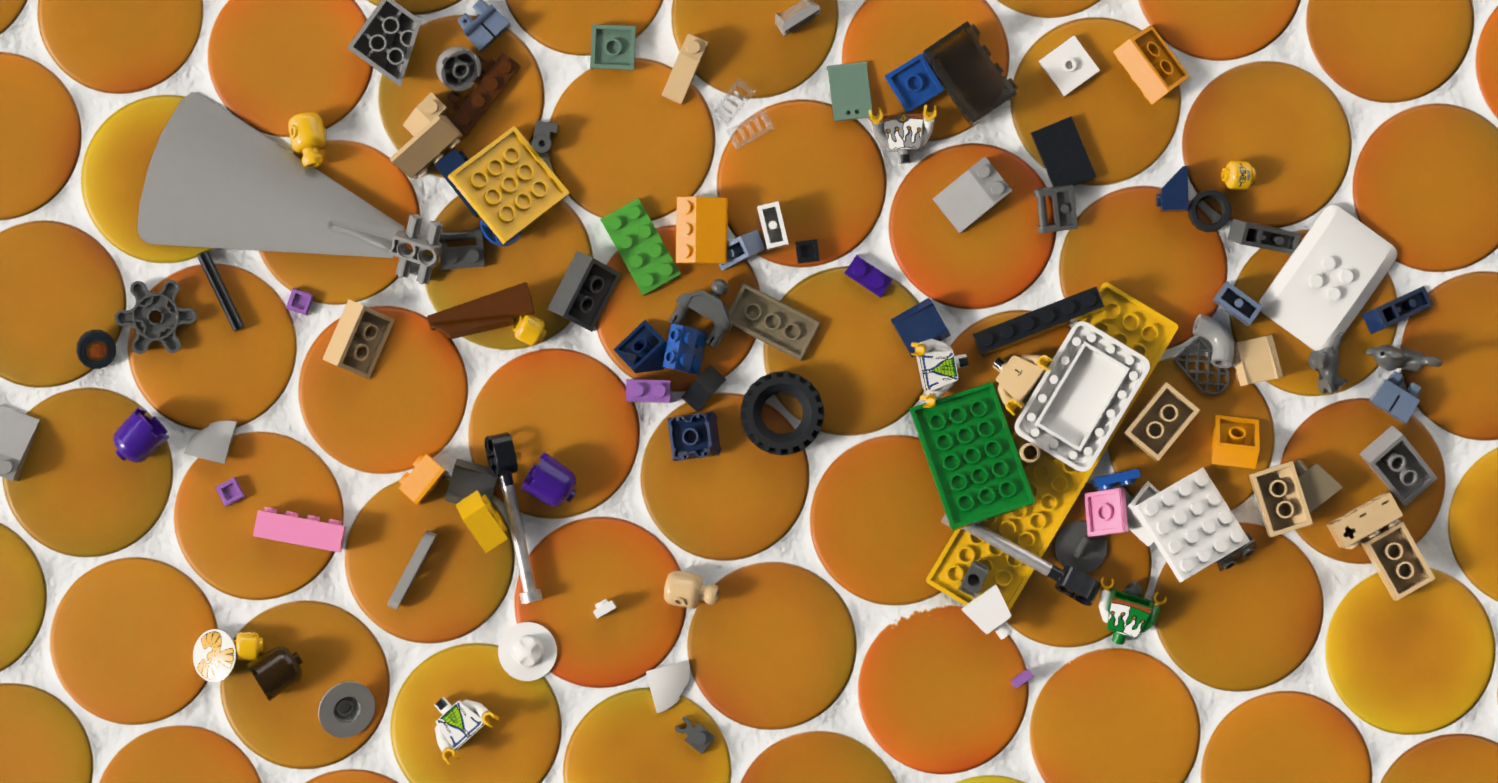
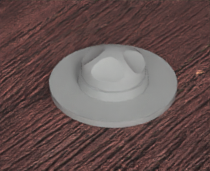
[318,681,375,738]

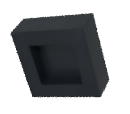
[795,239,820,264]

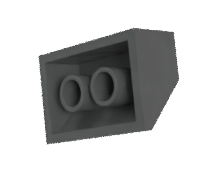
[548,251,621,332]

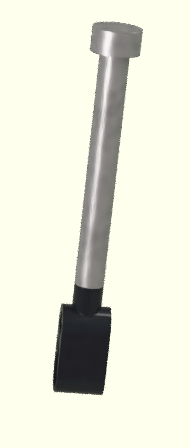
[484,432,543,604]
[941,514,1101,606]

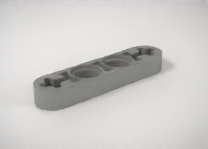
[387,530,437,610]

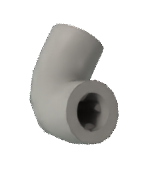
[1193,314,1234,368]

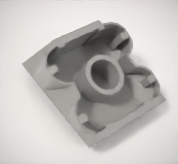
[775,0,821,36]

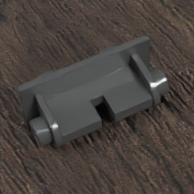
[1215,532,1257,571]

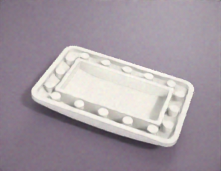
[1259,205,1397,351]
[1014,321,1150,472]

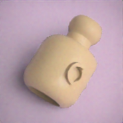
[664,571,719,609]

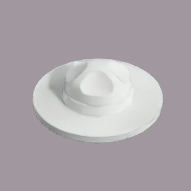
[498,622,557,681]

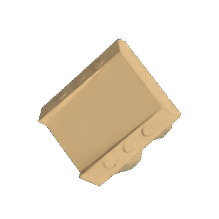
[1233,335,1283,386]

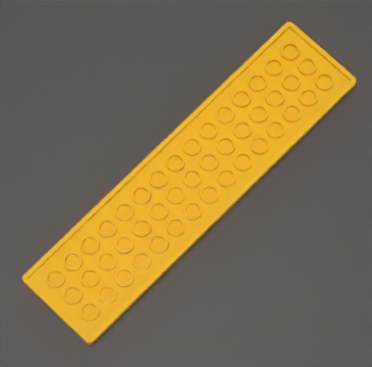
[926,282,1178,611]

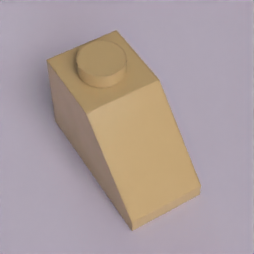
[403,92,449,136]

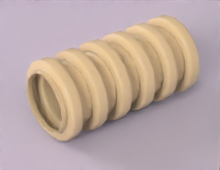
[1018,443,1040,463]

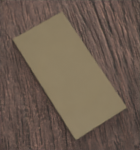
[728,282,821,361]

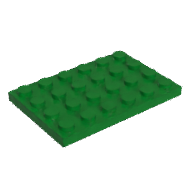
[909,382,1036,531]

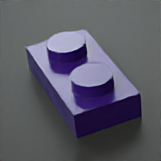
[844,255,893,298]

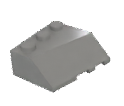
[347,0,421,87]

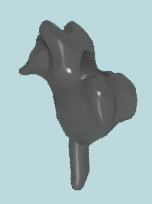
[1308,332,1348,394]

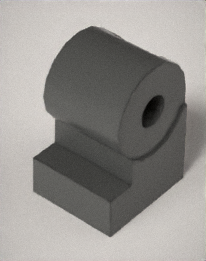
[532,120,559,154]
[958,560,989,598]

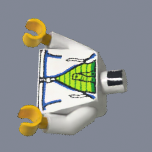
[911,338,969,408]
[434,697,499,764]

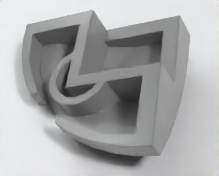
[184,420,237,464]

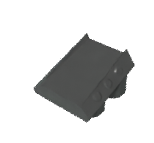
[445,459,498,504]

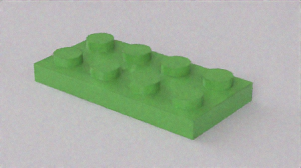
[600,198,681,296]

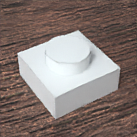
[593,599,617,619]

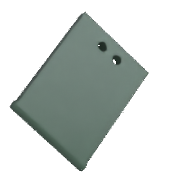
[827,61,873,122]

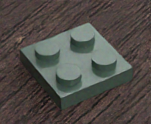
[590,24,636,71]

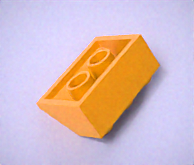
[1113,24,1190,104]
[676,197,728,265]

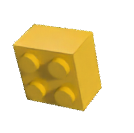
[455,490,508,553]

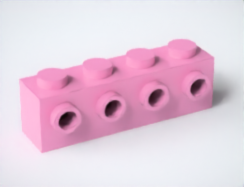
[253,507,347,552]

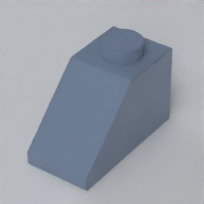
[719,230,766,271]

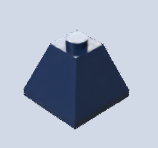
[613,320,667,373]

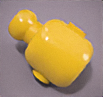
[288,112,327,168]

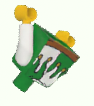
[1099,577,1167,645]

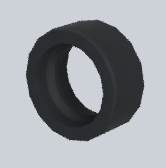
[1188,190,1231,232]

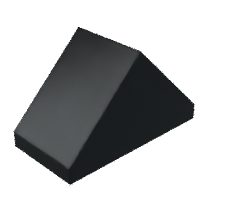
[681,365,727,412]

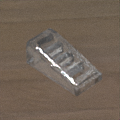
[711,78,756,127]
[726,109,775,150]

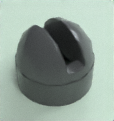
[1123,581,1143,597]

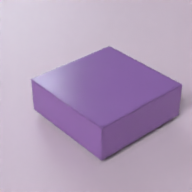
[286,288,314,316]
[215,477,246,507]
[1010,669,1034,689]

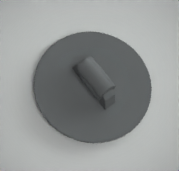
[1055,521,1107,573]

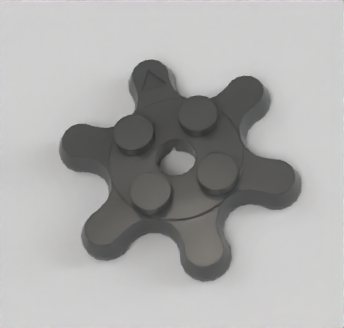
[115,280,197,354]

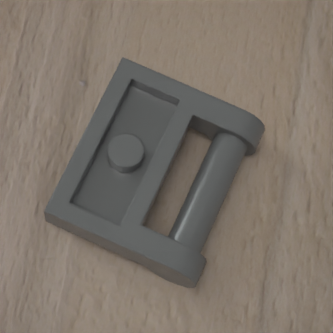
[1034,184,1078,233]
[439,227,485,270]

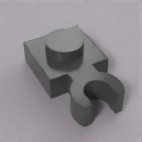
[675,716,715,754]

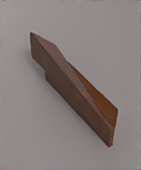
[427,282,535,339]

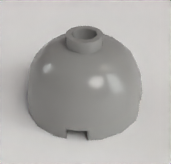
[436,46,481,91]

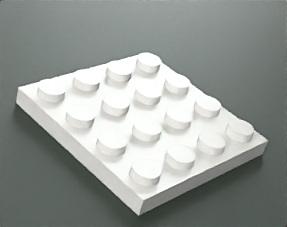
[1133,467,1250,583]

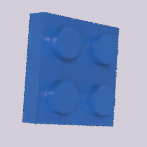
[884,53,944,114]
[1092,469,1141,490]

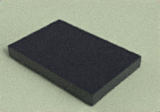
[1030,117,1096,187]

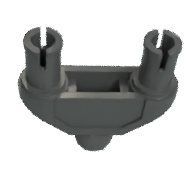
[668,279,733,349]

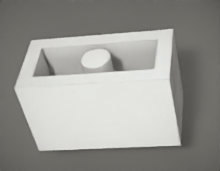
[757,201,789,251]

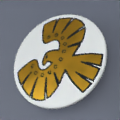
[193,629,236,682]

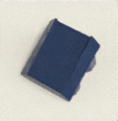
[891,298,951,357]
[667,412,721,461]

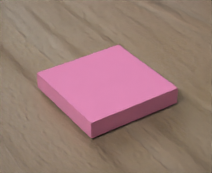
[1084,488,1129,537]

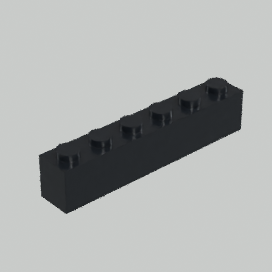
[973,287,1105,358]

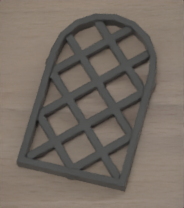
[1173,337,1230,395]

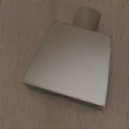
[1294,459,1343,513]

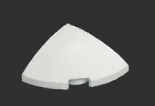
[646,660,690,713]

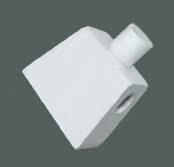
[961,584,1012,640]

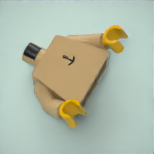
[993,354,1054,416]

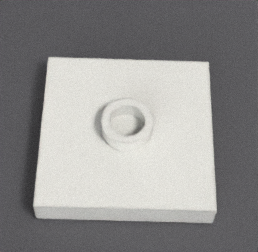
[1039,36,1100,97]

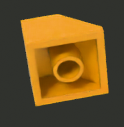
[1212,415,1260,469]
[399,454,448,505]

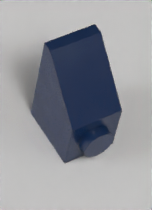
[1156,166,1189,212]

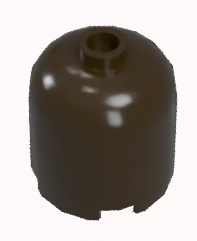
[247,647,303,701]

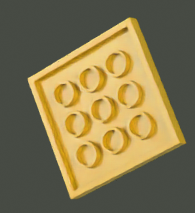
[448,126,570,245]

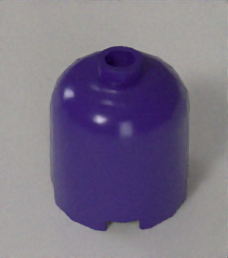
[113,407,170,463]
[520,452,576,507]

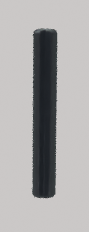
[197,251,244,332]

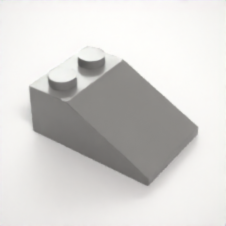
[932,157,1012,233]
[0,405,41,481]
[1359,425,1438,507]

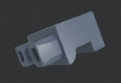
[458,0,511,53]
[1368,371,1422,424]

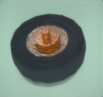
[76,330,116,369]

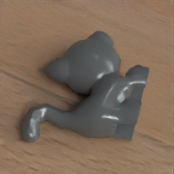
[1365,345,1442,372]

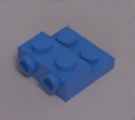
[662,324,708,375]

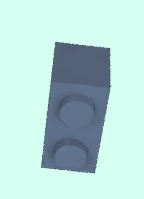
[1211,281,1263,326]

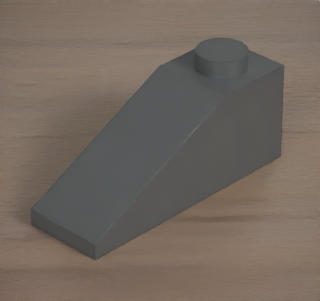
[1228,218,1301,254]

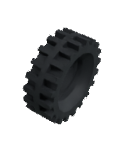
[740,371,824,455]

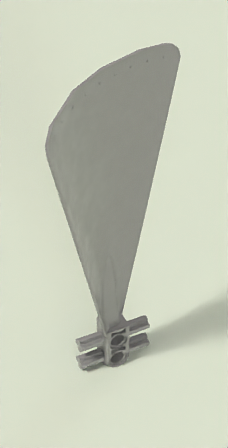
[137,92,443,285]

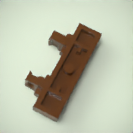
[448,52,521,135]

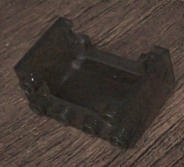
[922,21,1018,127]

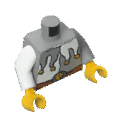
[869,105,937,164]

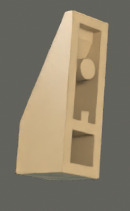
[661,33,708,104]

